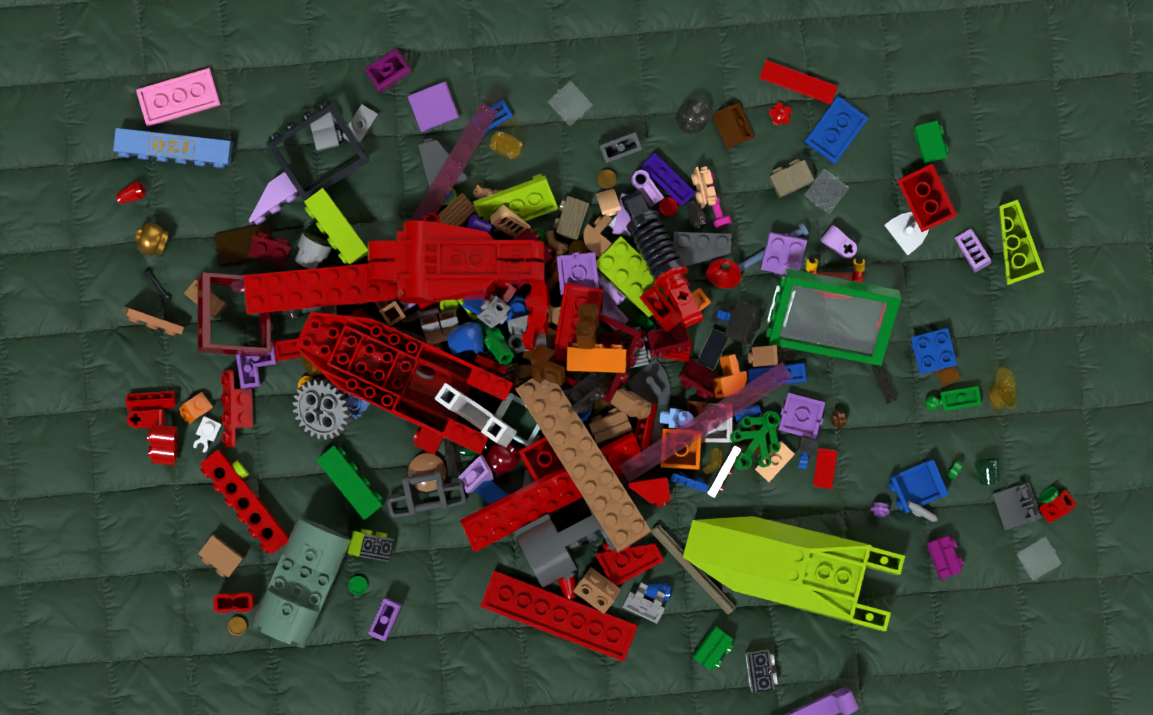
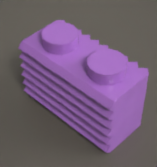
[368,598,402,641]

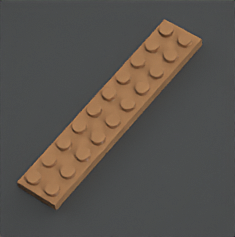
[516,378,652,553]

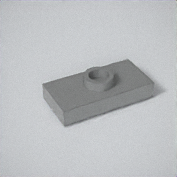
[341,104,378,143]

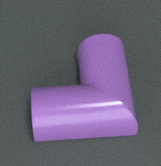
[236,345,277,389]

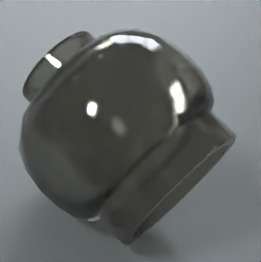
[676,99,710,134]

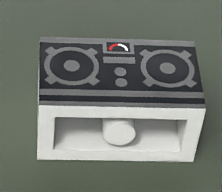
[745,650,778,693]

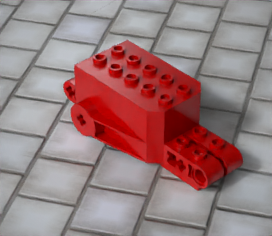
[368,220,545,304]

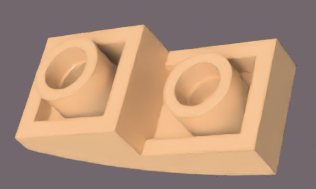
[595,188,621,216]

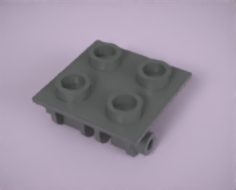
[992,482,1041,531]

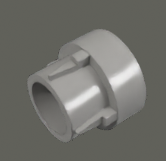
[295,232,332,269]

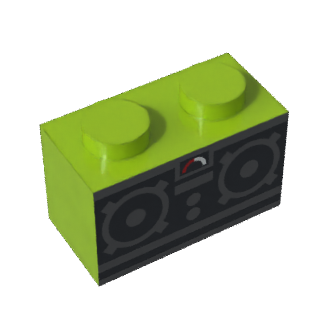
[348,529,394,562]

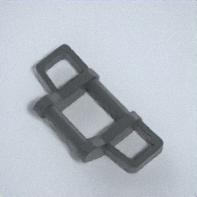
[387,469,466,518]

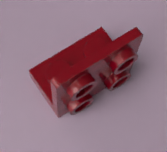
[248,231,292,267]
[647,324,691,358]
[678,359,719,399]

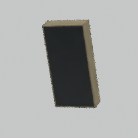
[696,328,730,371]

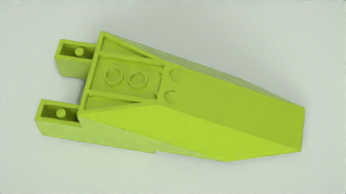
[683,516,905,631]

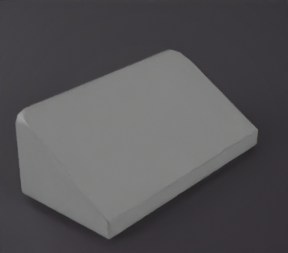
[508,315,528,341]

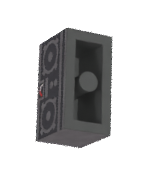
[598,127,642,163]

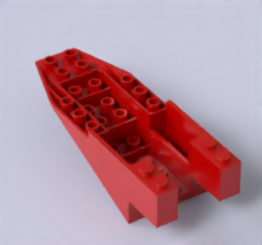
[295,312,514,454]

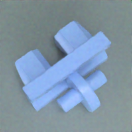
[660,408,694,429]

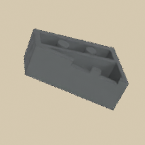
[673,232,731,267]

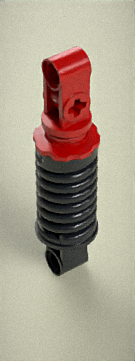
[621,190,703,328]

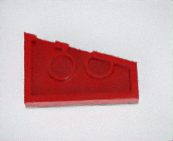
[595,543,664,586]

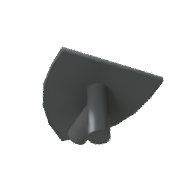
[627,358,671,405]

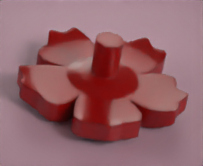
[768,102,792,126]

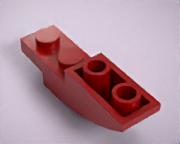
[522,281,550,351]

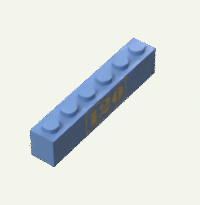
[113,128,233,168]

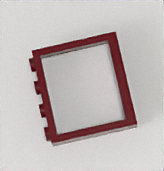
[198,272,273,357]
[556,312,646,404]

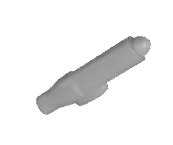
[907,501,938,522]

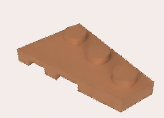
[122,306,184,336]

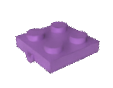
[760,231,807,275]
[557,252,599,295]
[778,393,825,440]

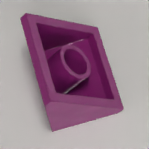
[364,49,412,94]

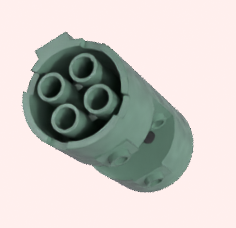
[251,517,351,648]

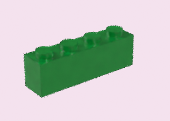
[316,446,383,520]

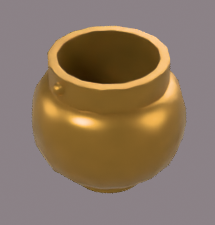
[134,223,168,255]

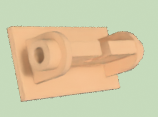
[691,167,717,208]

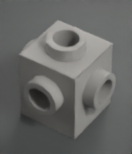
[477,296,510,328]

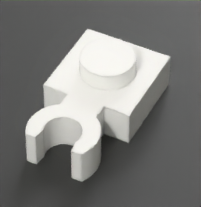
[193,416,222,453]

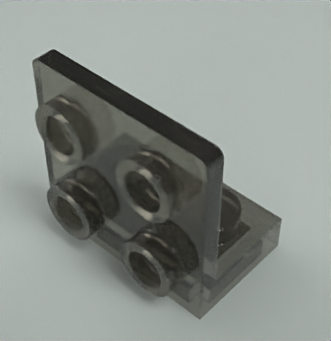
[565,372,609,414]

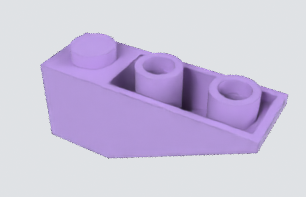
[248,172,298,225]

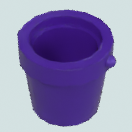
[467,215,494,237]

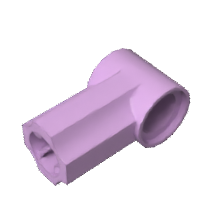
[631,170,664,207]

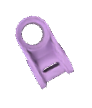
[820,225,857,259]

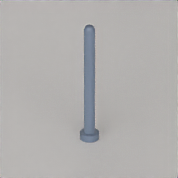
[738,223,809,272]

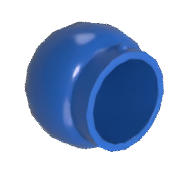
[505,295,530,323]

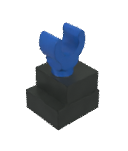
[710,305,734,328]
[797,436,819,470]

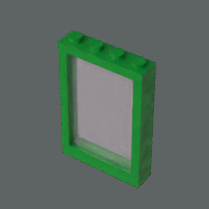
[766,268,901,366]

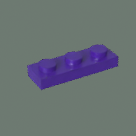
[641,153,696,207]

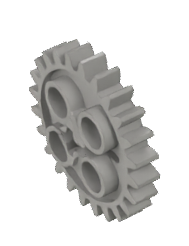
[292,377,352,440]

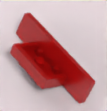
[221,370,253,447]

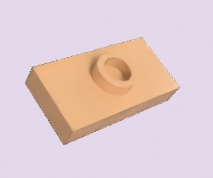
[755,441,795,482]

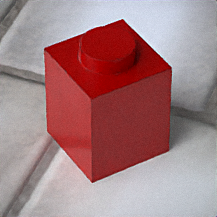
[413,428,444,455]

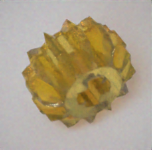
[489,131,522,160]

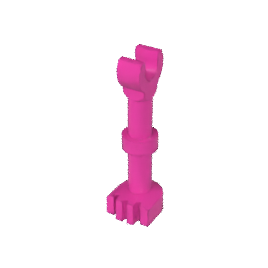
[706,171,732,228]

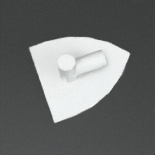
[885,212,929,255]

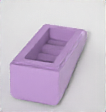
[955,229,991,272]

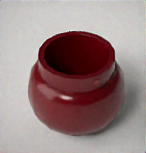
[485,441,519,475]

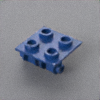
[911,328,957,375]

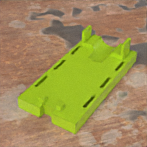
[473,174,558,233]

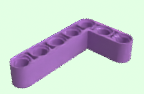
[785,687,859,715]

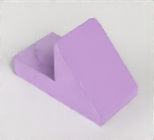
[458,455,493,493]

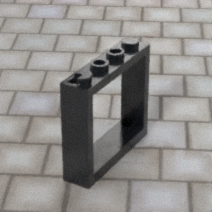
[267,100,370,201]

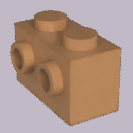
[573,567,622,614]

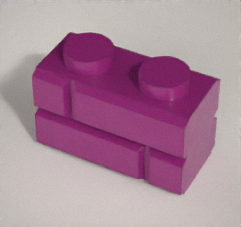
[926,535,964,580]

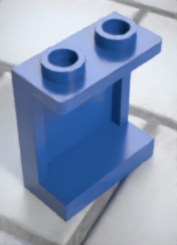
[888,459,949,513]

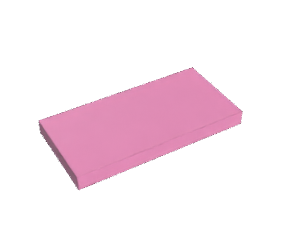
[136,68,221,127]

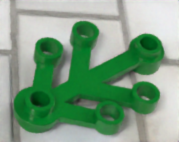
[730,411,781,470]

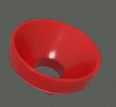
[706,258,741,288]

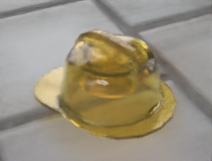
[988,367,1017,410]

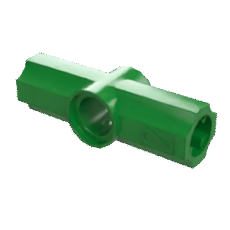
[474,318,514,365]

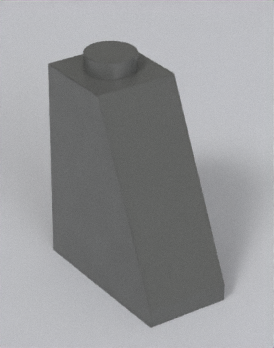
[418,138,468,191]

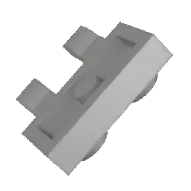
[622,583,665,624]

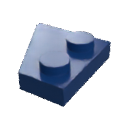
[669,470,709,492]

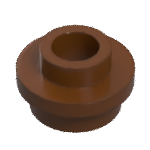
[831,410,847,429]

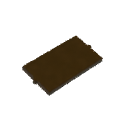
[214,222,275,266]

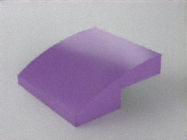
[408,82,460,132]

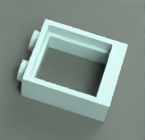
[495,393,540,446]

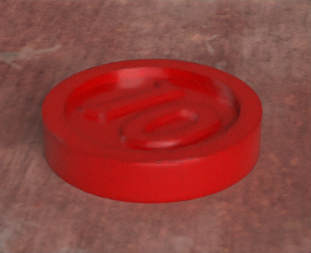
[659,197,678,217]

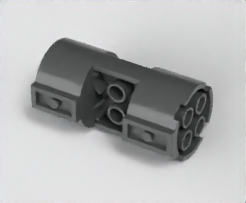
[514,497,626,587]

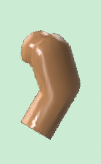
[545,230,569,254]

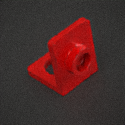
[1039,489,1076,523]

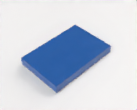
[804,96,868,165]

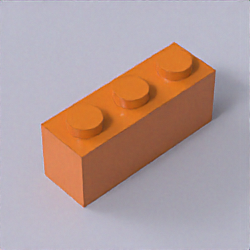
[567,343,627,373]

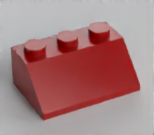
[897,164,958,233]
[627,477,671,507]

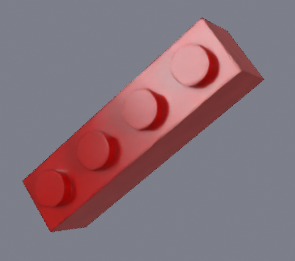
[125,391,176,411]
[635,402,657,451]

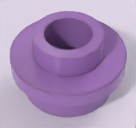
[870,503,890,517]

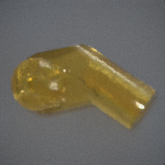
[702,448,723,476]

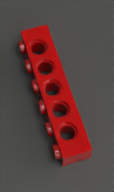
[200,450,289,555]

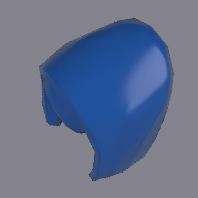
[447,322,483,359]

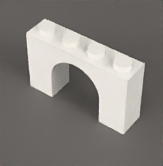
[435,383,517,447]

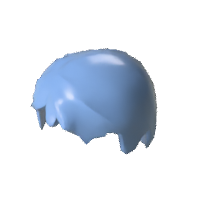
[343,393,370,419]

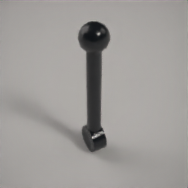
[144,269,171,303]

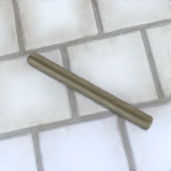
[651,524,736,614]

